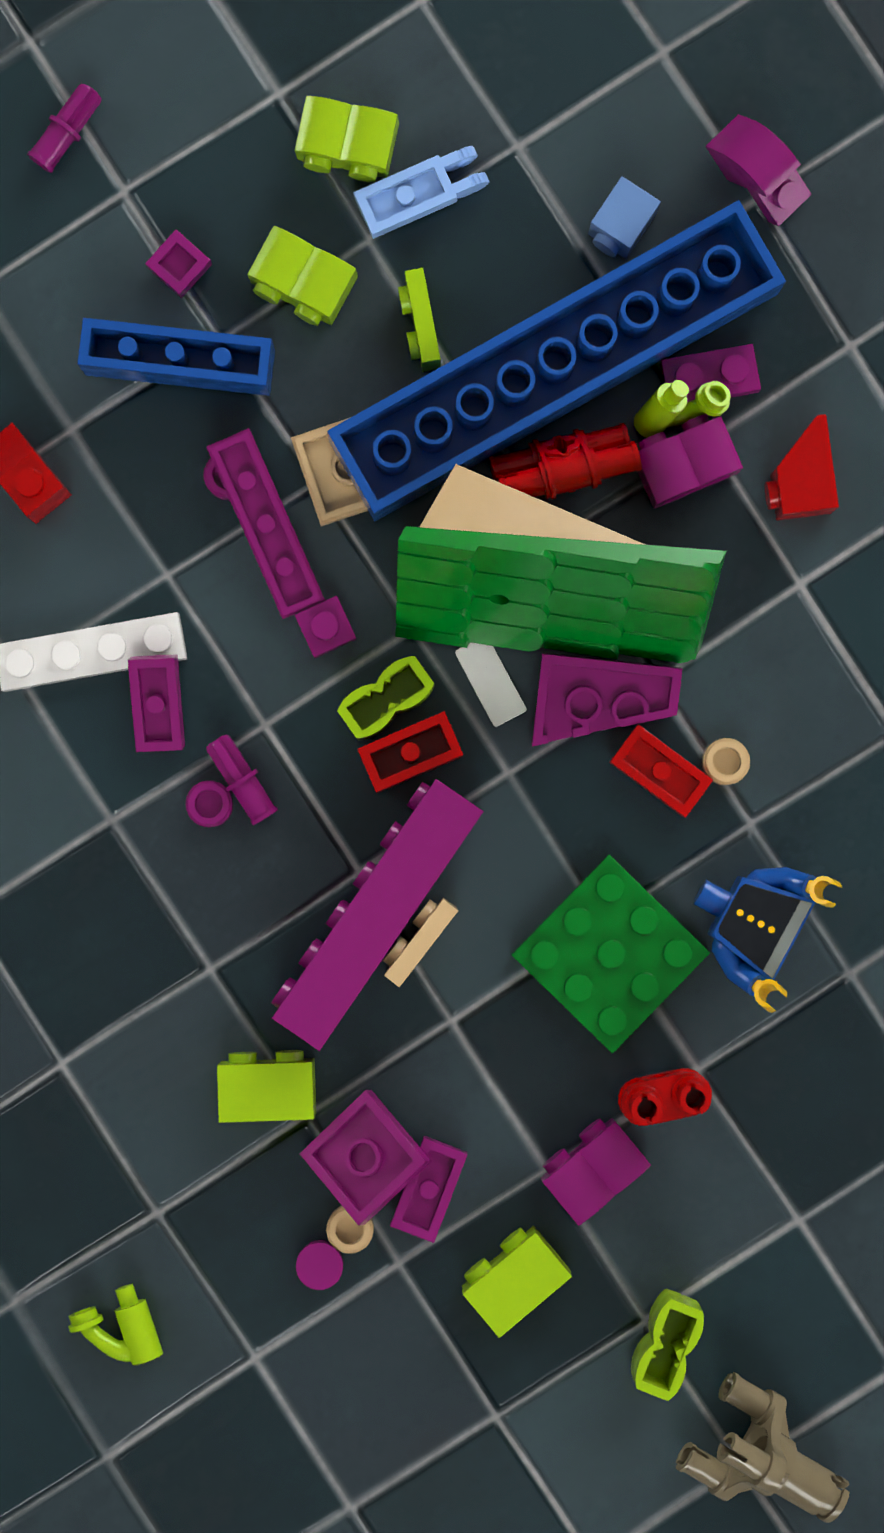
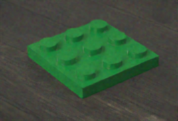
[511,854,710,1054]

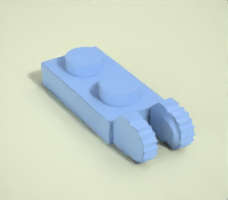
[353,146,490,239]

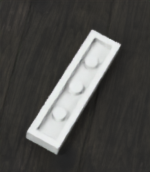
[0,612,187,692]

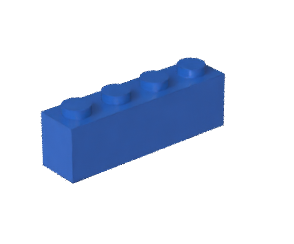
[78,318,275,396]

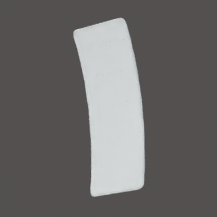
[455,643,527,727]

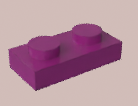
[660,344,761,403]
[128,654,185,752]
[390,1136,468,1243]

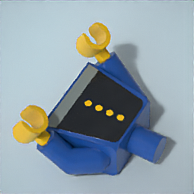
[693,867,842,1013]

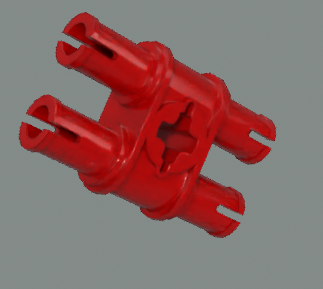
[489,422,642,500]
[618,1068,712,1126]

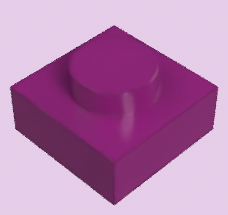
[145,229,212,299]
[295,596,357,658]

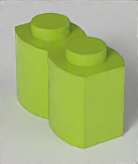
[294,96,399,182]
[247,226,358,326]
[337,656,434,741]
[631,1288,704,1401]

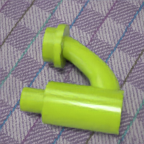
[634,380,731,438]
[68,1284,163,1365]

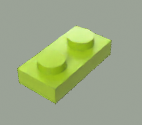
[398,268,441,372]

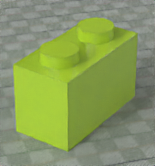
[217,1050,316,1123]
[462,1225,572,1338]

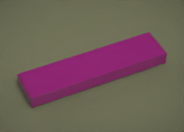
[206,428,325,619]

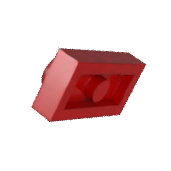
[609,724,713,818]

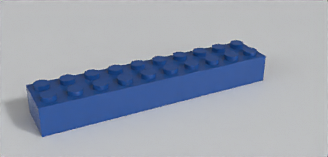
[327,200,786,522]

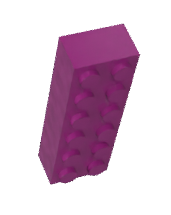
[271,779,484,1051]

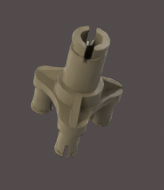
[676,1372,850,1523]

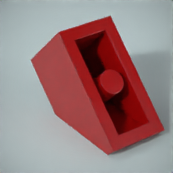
[765,414,839,521]
[0,422,72,524]

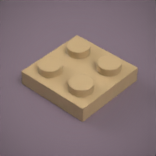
[383,897,458,987]

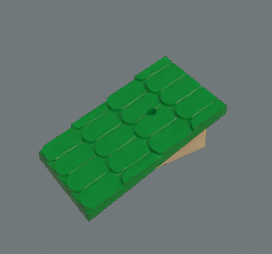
[395,464,727,663]

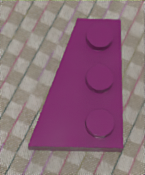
[532,652,683,747]

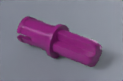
[27,84,102,173]
[206,734,278,826]

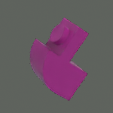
[705,114,812,226]

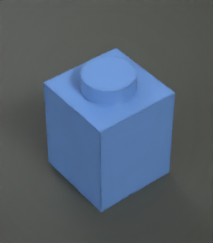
[588,176,661,260]

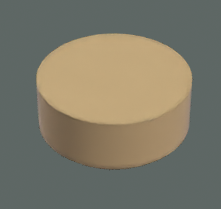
[702,738,750,785]
[326,1206,374,1254]

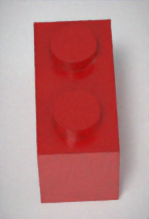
[357,711,464,794]

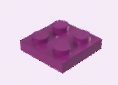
[299,1090,431,1226]

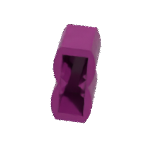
[638,414,743,509]
[540,1118,651,1226]

